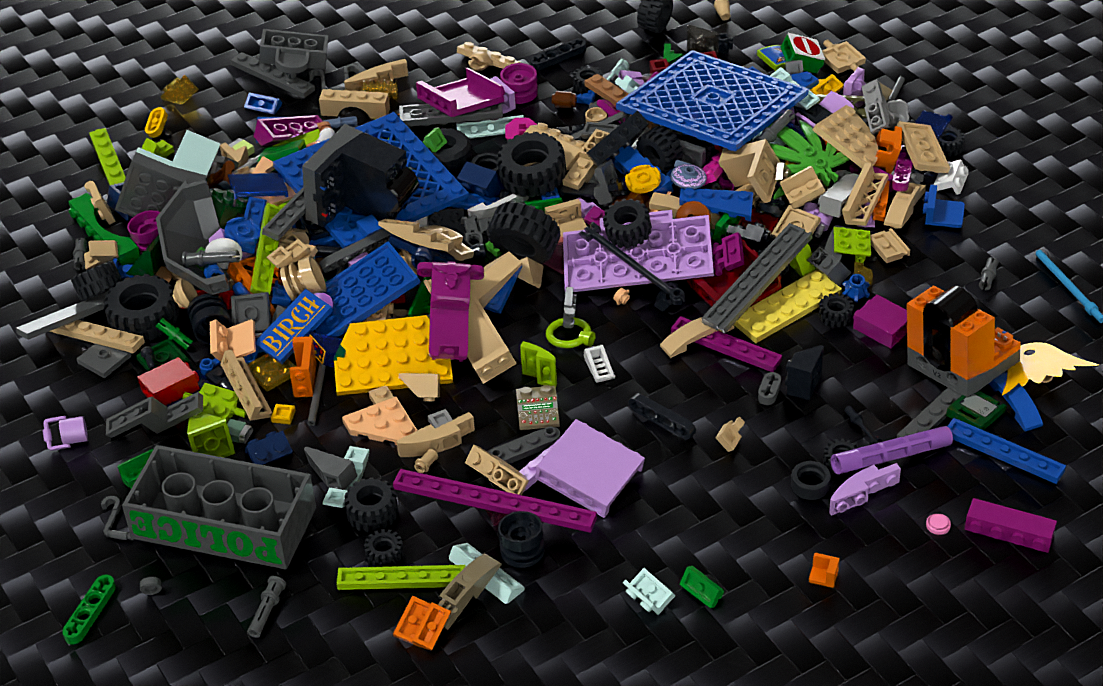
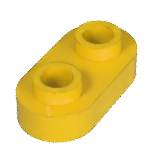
[145,107,168,138]

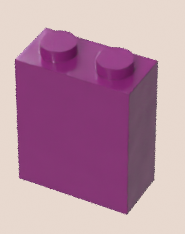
[853,295,907,349]

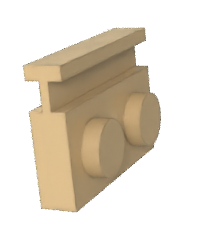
[870,228,910,263]

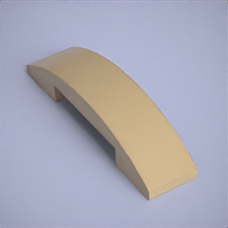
[660,317,734,358]

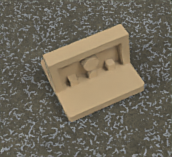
[780,166,826,209]

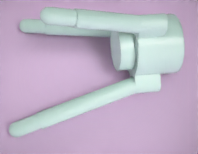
[607,59,630,81]

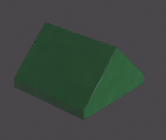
[126,235,164,276]

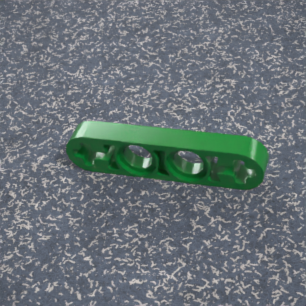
[62,575,116,644]

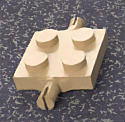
[822,40,866,74]

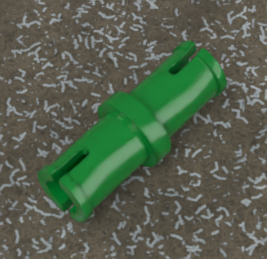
[156,318,193,350]

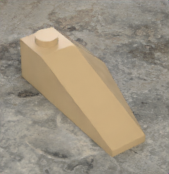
[470,252,523,308]

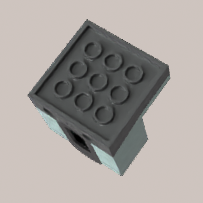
[115,130,220,217]

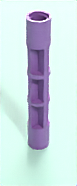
[831,426,953,474]

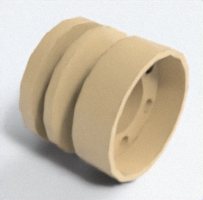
[280,256,326,301]

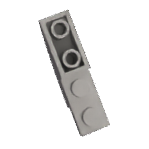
[861,79,889,134]

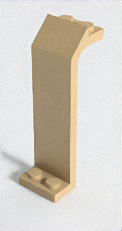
[423,279,517,384]

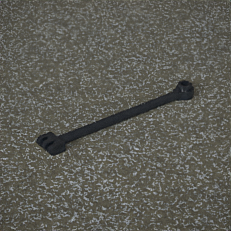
[579,222,686,305]

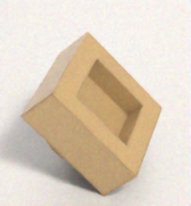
[368,386,394,405]

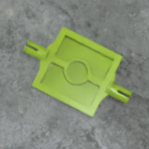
[183,383,247,422]

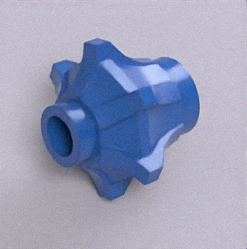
[842,274,870,302]

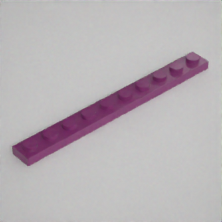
[393,469,597,533]

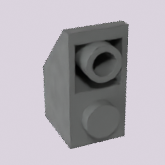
[807,247,852,287]

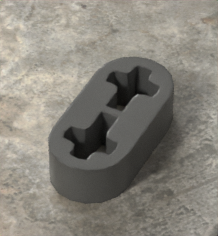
[758,372,781,405]

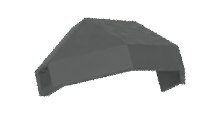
[156,180,231,295]

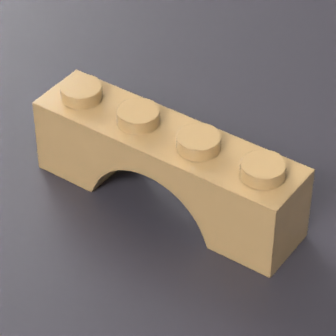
[319,89,390,119]

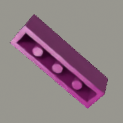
[965,498,1057,553]

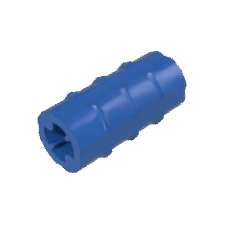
[203,263,224,279]

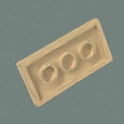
[897,121,950,173]

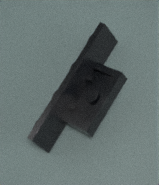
[586,110,649,167]

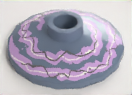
[671,164,707,189]

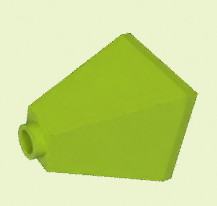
[187,413,235,458]

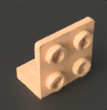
[210,319,256,362]

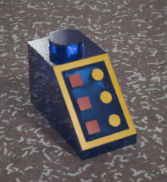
[309,331,346,367]

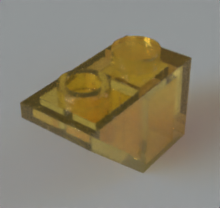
[160,75,199,105]

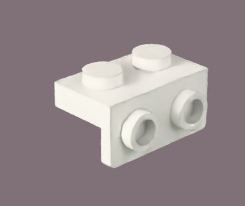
[934,160,968,195]

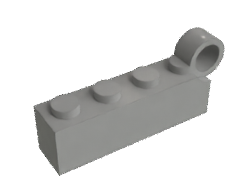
[818,170,859,218]

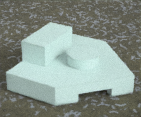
[615,75,640,94]

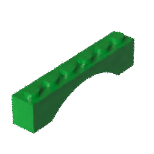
[69,193,140,266]

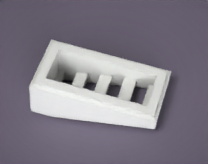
[583,345,615,383]

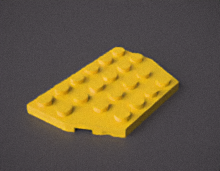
[334,315,453,396]

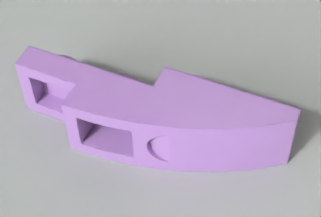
[829,463,901,516]

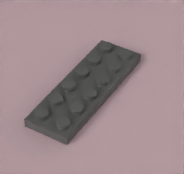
[399,103,503,128]

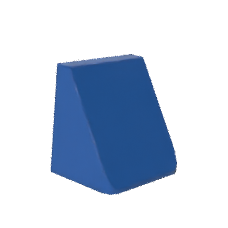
[356,214,382,238]

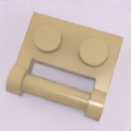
[85,181,116,225]

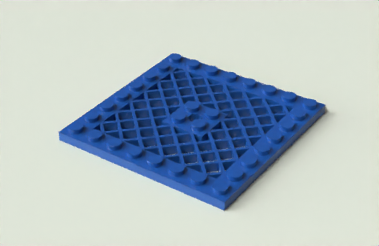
[616,50,809,151]
[273,112,469,249]

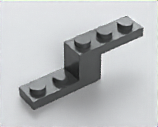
[106,392,203,438]

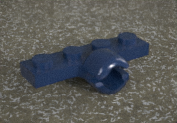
[388,233,460,269]

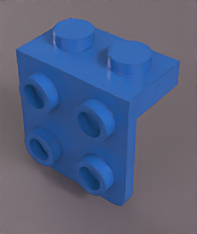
[923,185,965,228]

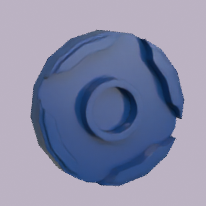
[224,217,261,248]

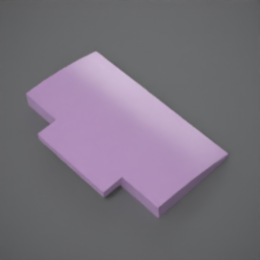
[563,210,714,292]

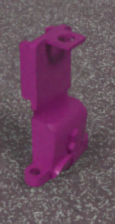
[417,261,484,362]

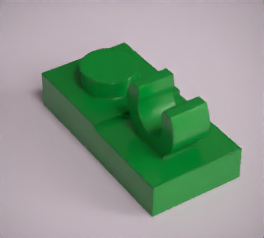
[679,566,724,608]

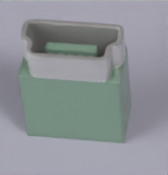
[227,419,253,444]

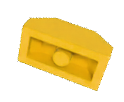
[810,74,844,95]

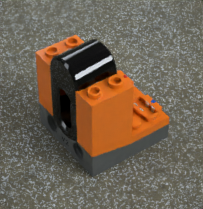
[907,285,1021,397]

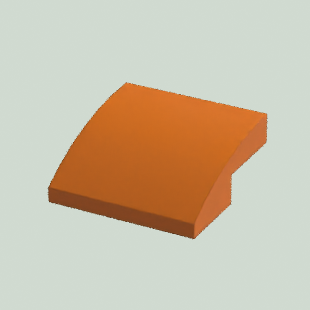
[393,596,451,651]

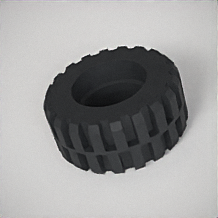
[497,132,567,197]
[487,201,561,264]
[104,274,179,341]

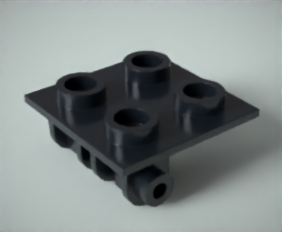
[428,208,465,242]

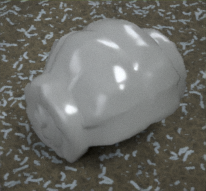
[886,99,909,131]

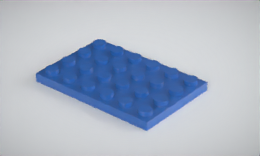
[315,242,421,345]

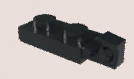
[607,177,631,197]

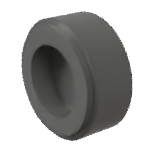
[140,577,162,595]

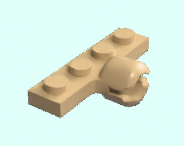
[457,42,521,72]

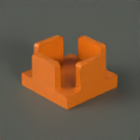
[874,126,902,174]

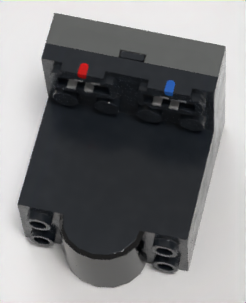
[302,124,419,228]

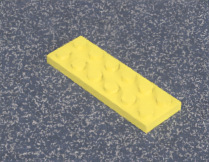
[733,269,842,343]

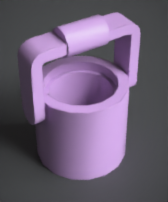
[843,67,866,108]
[43,416,88,451]

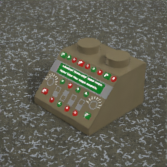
[516,385,560,430]

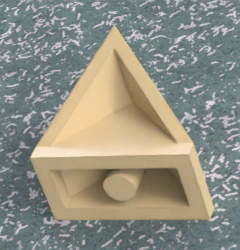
[518,257,544,288]

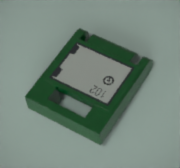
[946,391,1007,430]

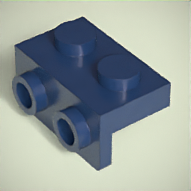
[245,431,293,465]

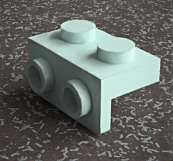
[623,568,675,615]

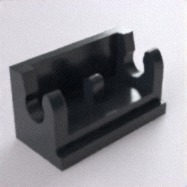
[559,182,598,204]

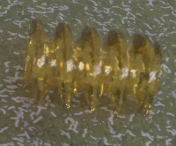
[363,79,398,100]

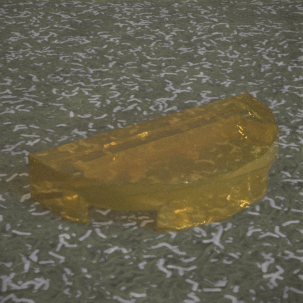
[854,262,873,285]

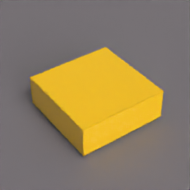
[271,404,296,424]

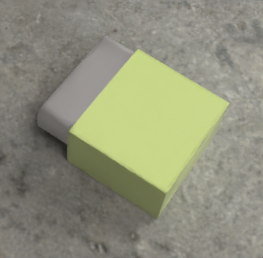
[229,138,255,156]

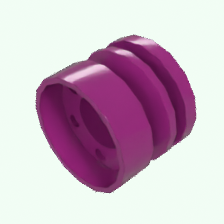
[127,210,160,255]

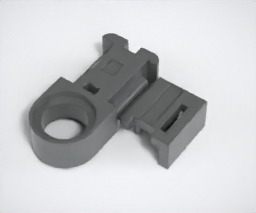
[461,215,491,247]

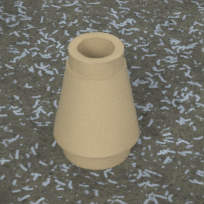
[714,0,730,21]

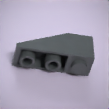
[304,447,357,490]

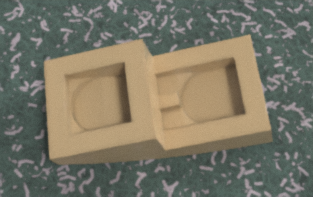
[267,239,310,268]

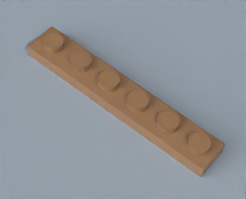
[585,74,660,129]

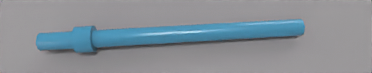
[1035,250,1103,323]

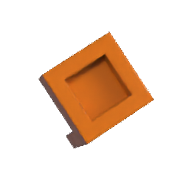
[809,553,840,588]

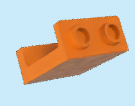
[289,336,317,397]

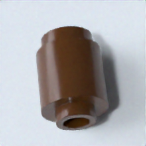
[552,91,577,109]

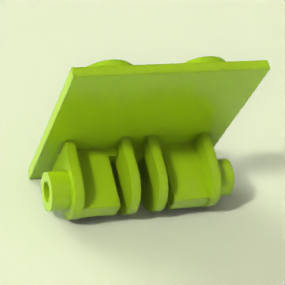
[833,227,871,264]

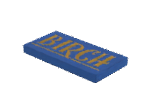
[256,289,333,364]

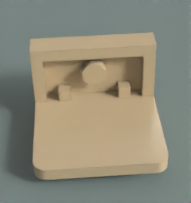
[545,199,587,246]

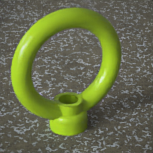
[546,317,595,348]

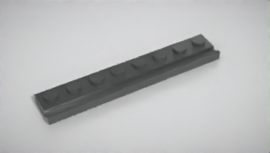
[702,223,812,334]

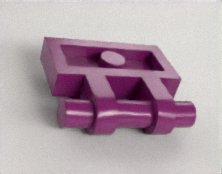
[712,232,745,276]

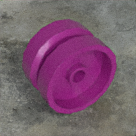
[500,63,538,104]

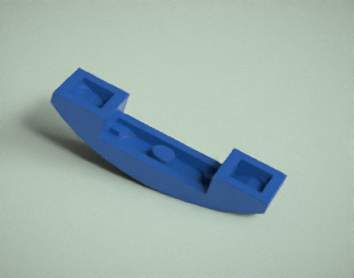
[988,372,1043,432]

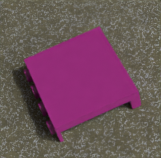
[416,68,505,117]

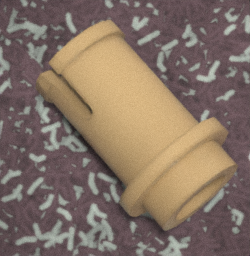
[414,449,438,473]

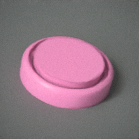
[926,514,951,535]

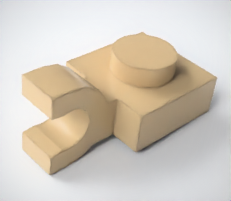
[716,417,745,452]

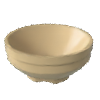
[173,278,198,309]

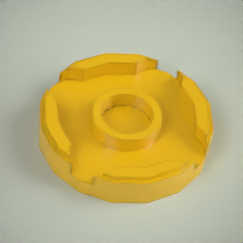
[625,165,661,194]

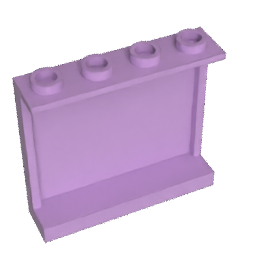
[535,419,645,518]

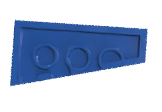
[679,188,753,221]

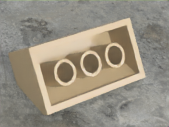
[524,123,586,170]

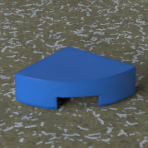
[577,90,597,105]

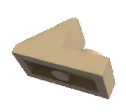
[220,142,249,170]
[84,240,119,270]

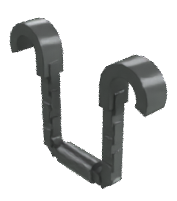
[309,64,359,90]
[101,496,133,540]

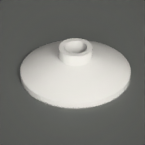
[205,238,242,269]

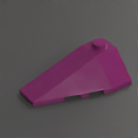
[254,115,323,146]

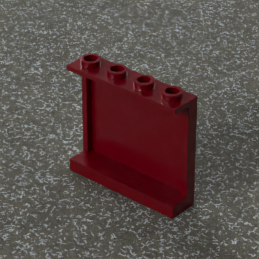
[684,239,781,307]

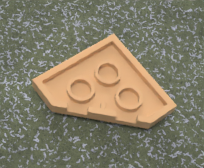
[342,397,418,445]

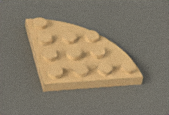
[812,105,878,169]

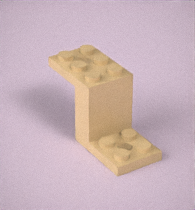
[719,139,780,203]

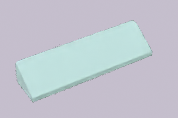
[456,115,524,139]
[449,543,525,604]

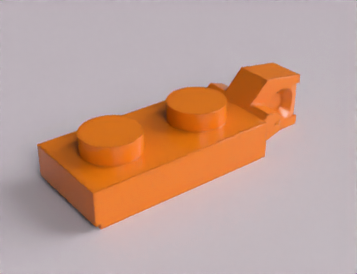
[872,181,890,222]

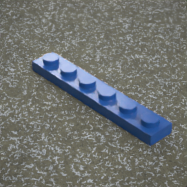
[947,418,1066,484]

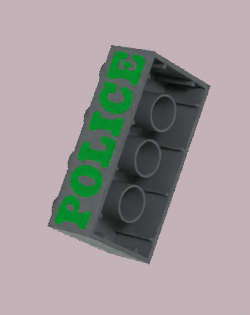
[122,445,316,570]

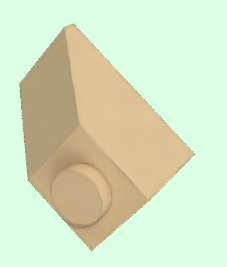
[399,373,440,401]

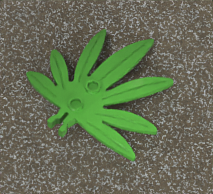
[766,120,850,200]

